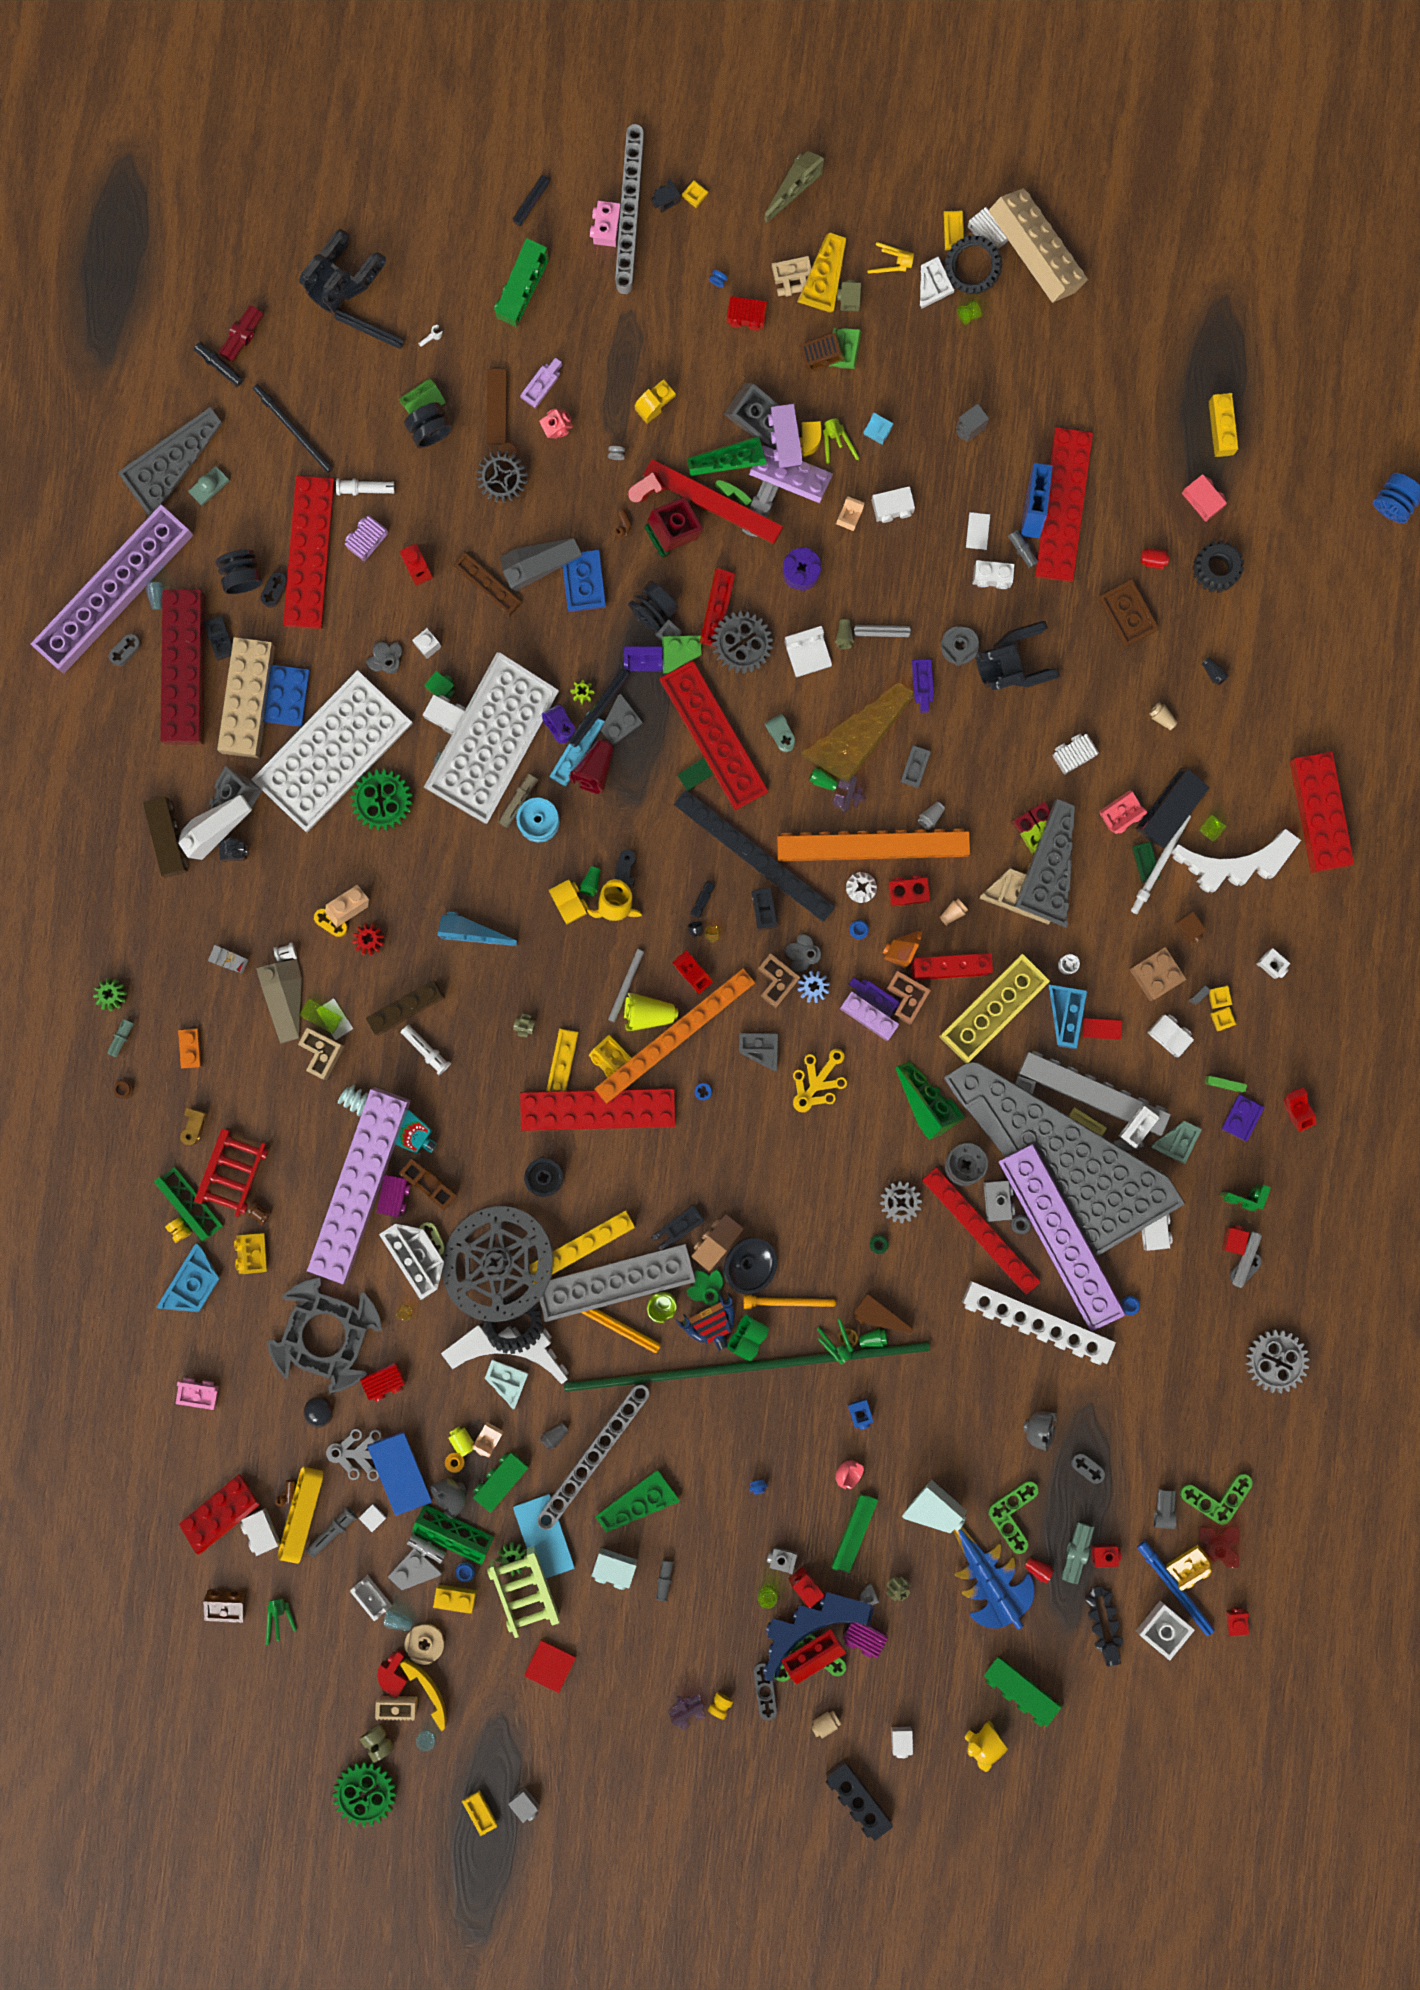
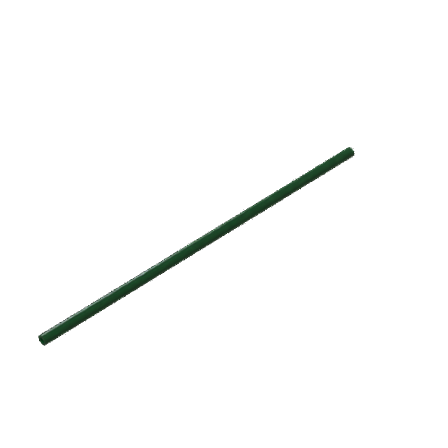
[564,1342,930,1392]

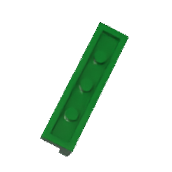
[154,1167,224,1241]
[831,1492,878,1573]
[412,1505,494,1565]

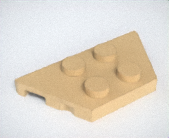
[979,869,1050,924]

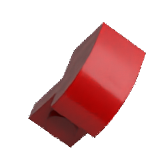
[672,950,713,994]
[1283,1087,1316,1132]
[377,1649,409,1699]

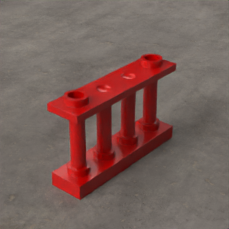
[910,953,993,981]
[194,1128,269,1217]

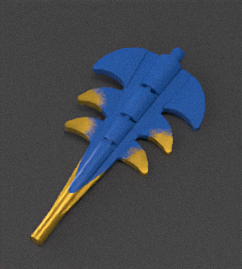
[953,1527,1034,1630]

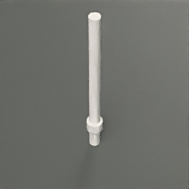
[1131,815,1191,914]

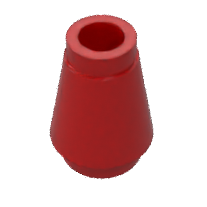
[1024,1557,1055,1584]

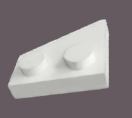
[920,257,954,309]

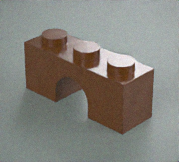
[399,1159,458,1211]

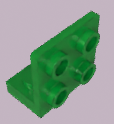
[1219,1185,1271,1212]

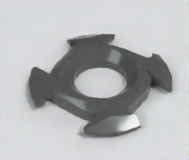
[267,1278,382,1393]

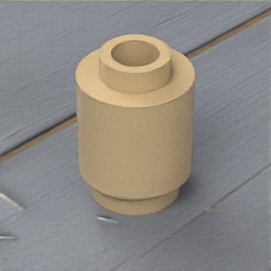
[811,1711,841,1738]

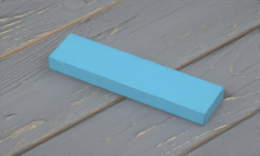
[549,712,605,787]

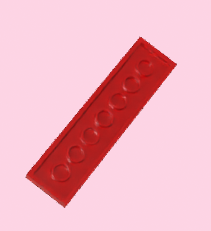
[1035,428,1093,582]
[283,476,335,629]
[659,661,769,811]
[520,1088,675,1131]

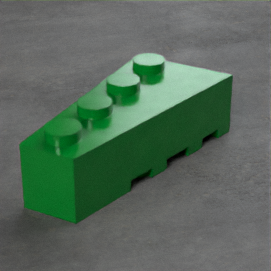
[494,238,549,327]
[984,1656,1063,1727]

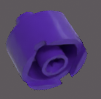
[783,548,821,591]

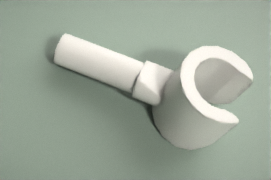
[418,325,443,347]

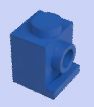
[847,1398,873,1430]

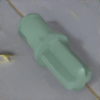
[108,1019,134,1057]

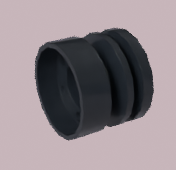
[215,549,263,594]
[628,580,679,632]

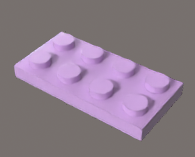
[749,445,833,503]

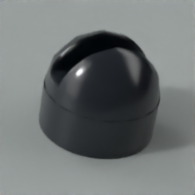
[687,921,703,937]

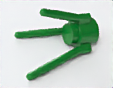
[817,1318,854,1365]
[265,1598,297,1646]

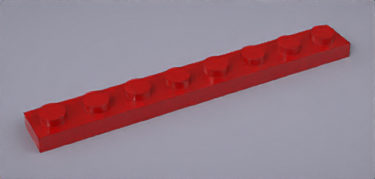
[922,1167,1040,1295]

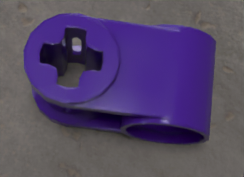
[542,704,575,744]

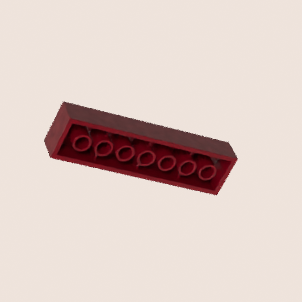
[160,590,205,745]

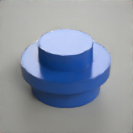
[849,920,869,939]
[1121,1296,1140,1315]
[749,1480,768,1495]
[455,1562,475,1582]

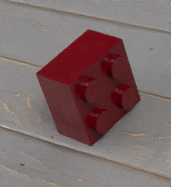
[647,497,703,552]

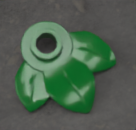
[686,1270,723,1306]

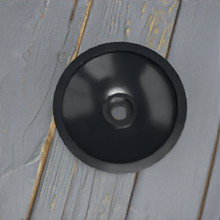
[724,1237,777,1294]

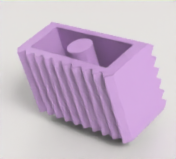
[345,515,388,562]

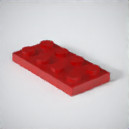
[179,1474,260,1555]

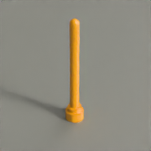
[743,1294,836,1309]

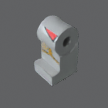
[208,945,248,974]

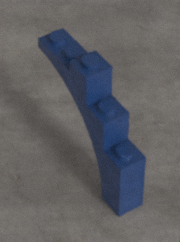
[763,1592,875,1682]

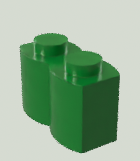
[727,1315,769,1361]

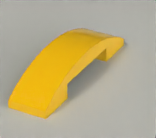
[400,1658,447,1731]

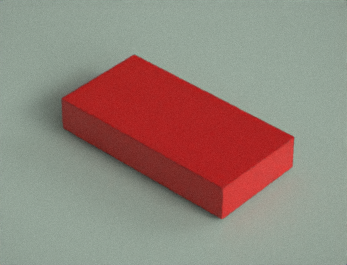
[1082,1018,1122,1040]

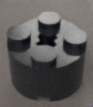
[524,1158,564,1197]

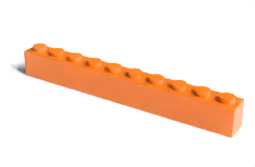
[777,829,970,861]

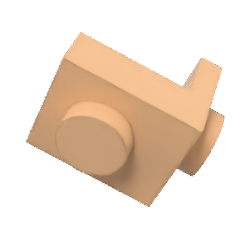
[836,497,864,531]
[473,1422,503,1457]

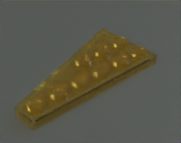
[801,683,914,783]

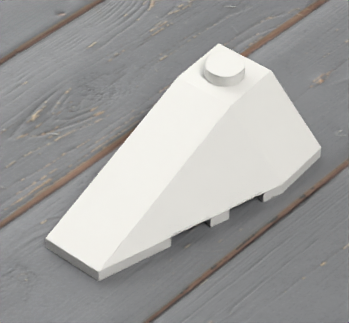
[179,795,252,860]

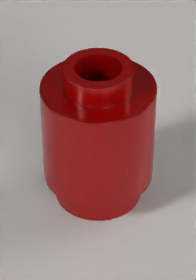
[1140,548,1169,569]

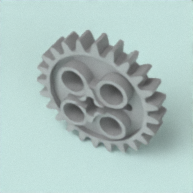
[1245,1330,1309,1393]

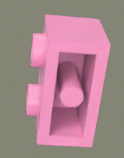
[590,201,621,247]

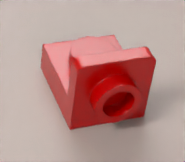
[1226,1607,1249,1636]

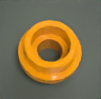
[445,1453,465,1473]

